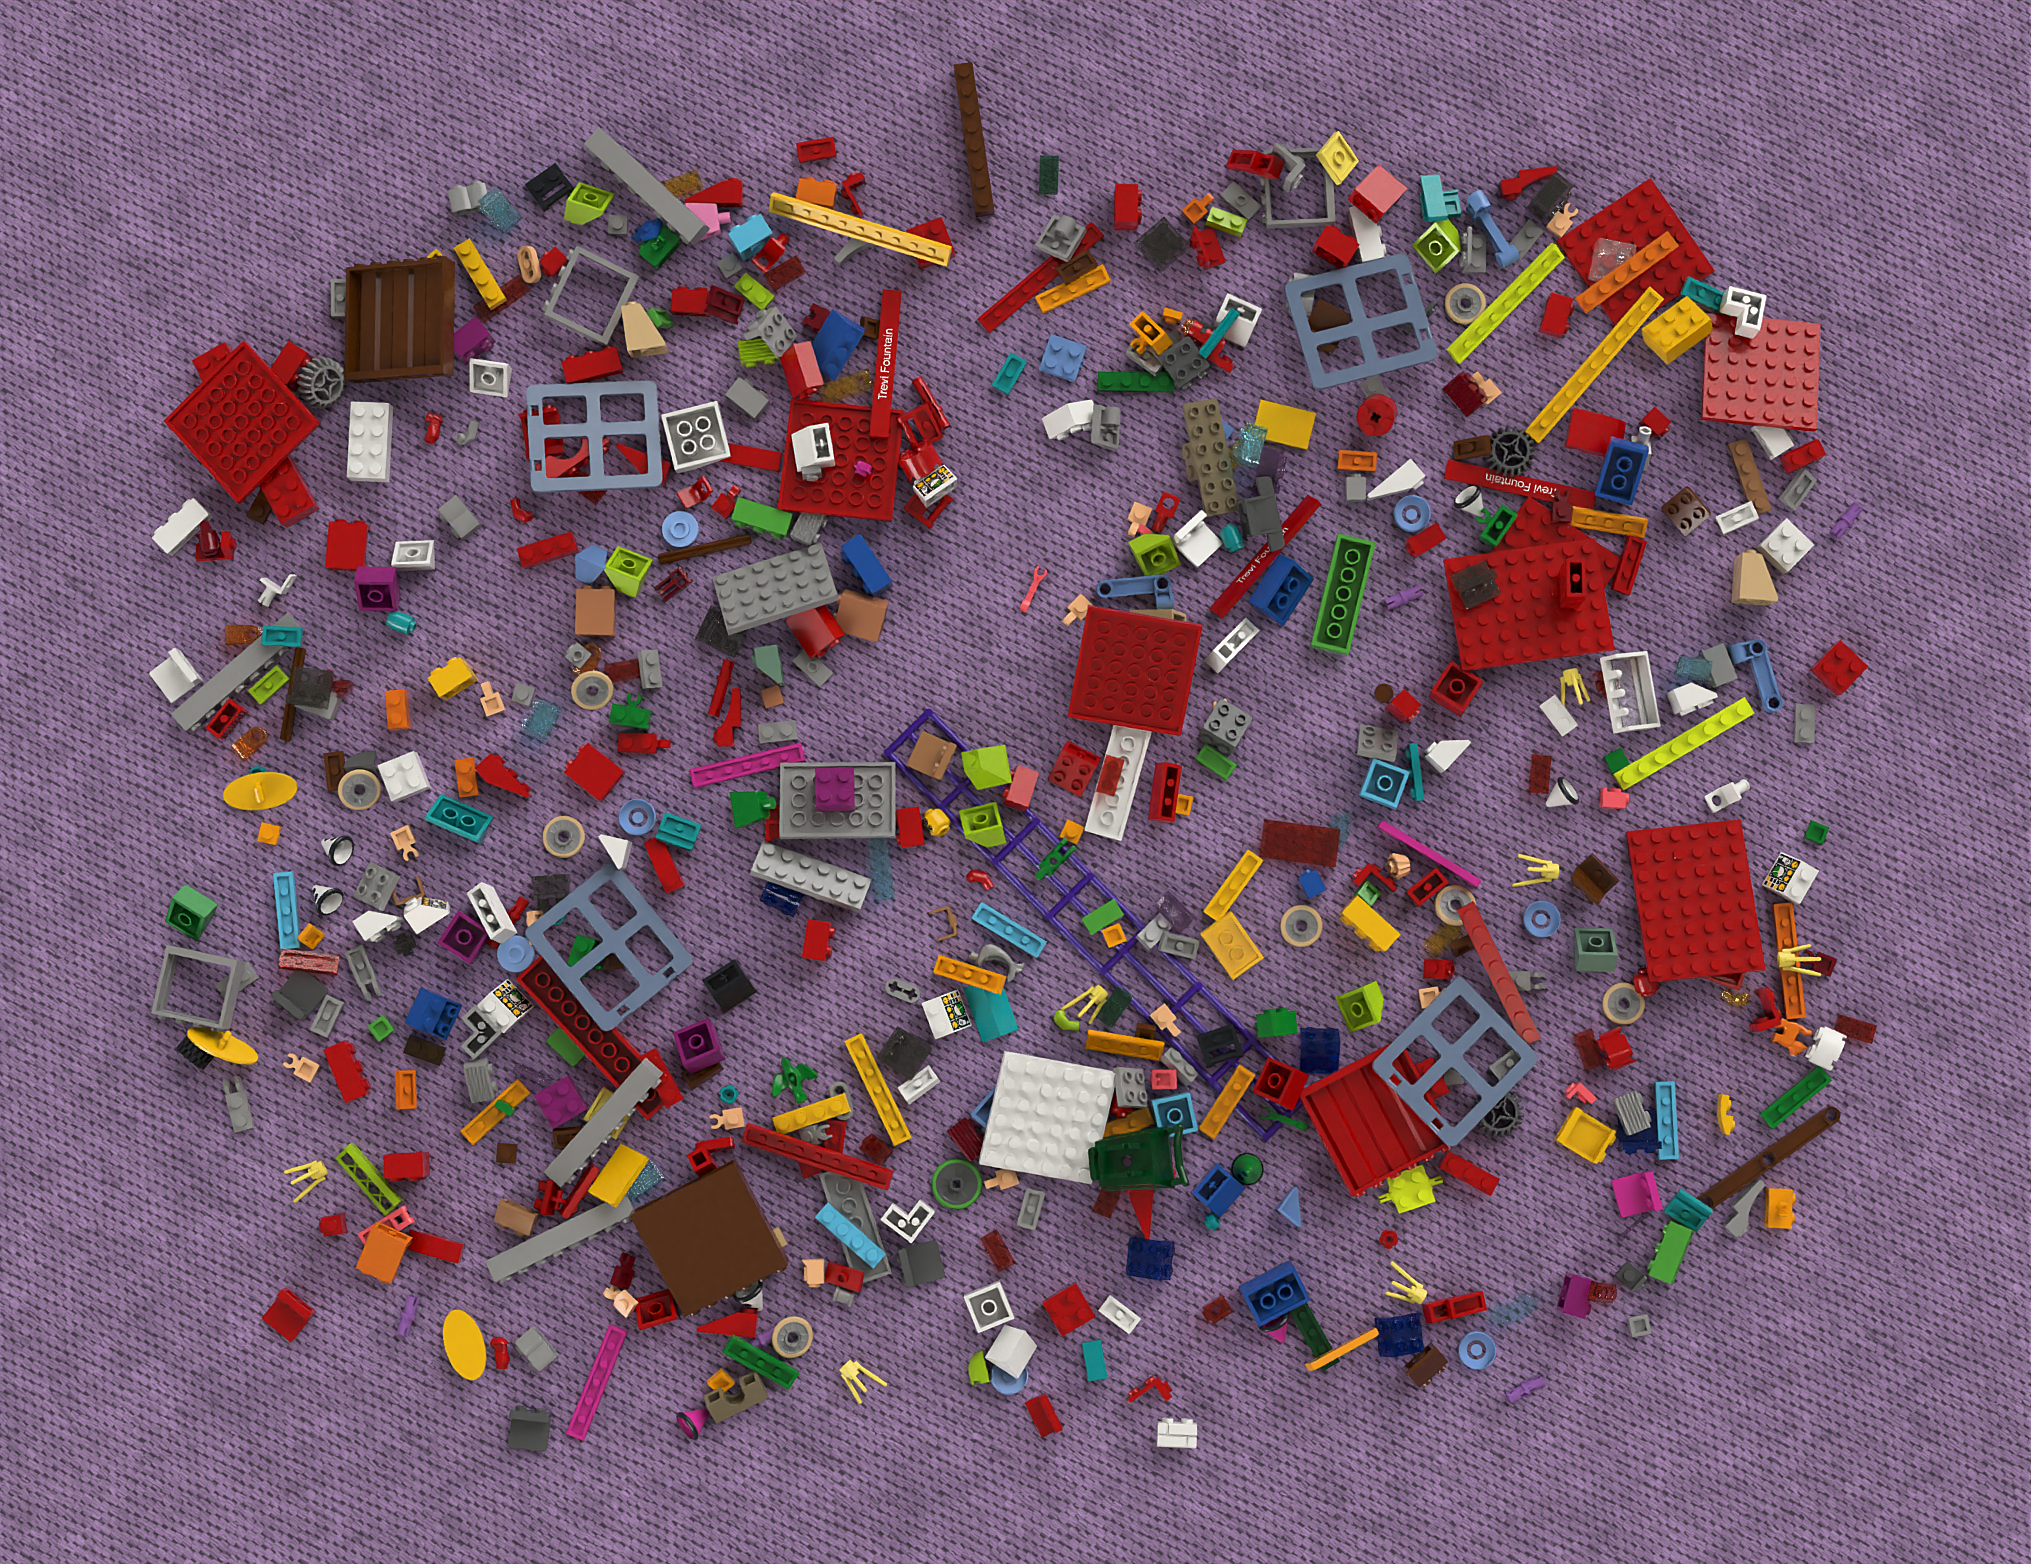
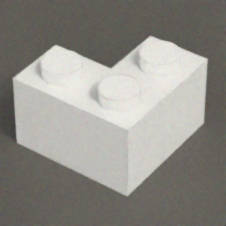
[1720,286,1766,339]
[1042,399,1094,440]
[881,1199,936,1243]

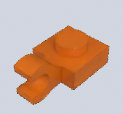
[1181,193,1214,225]

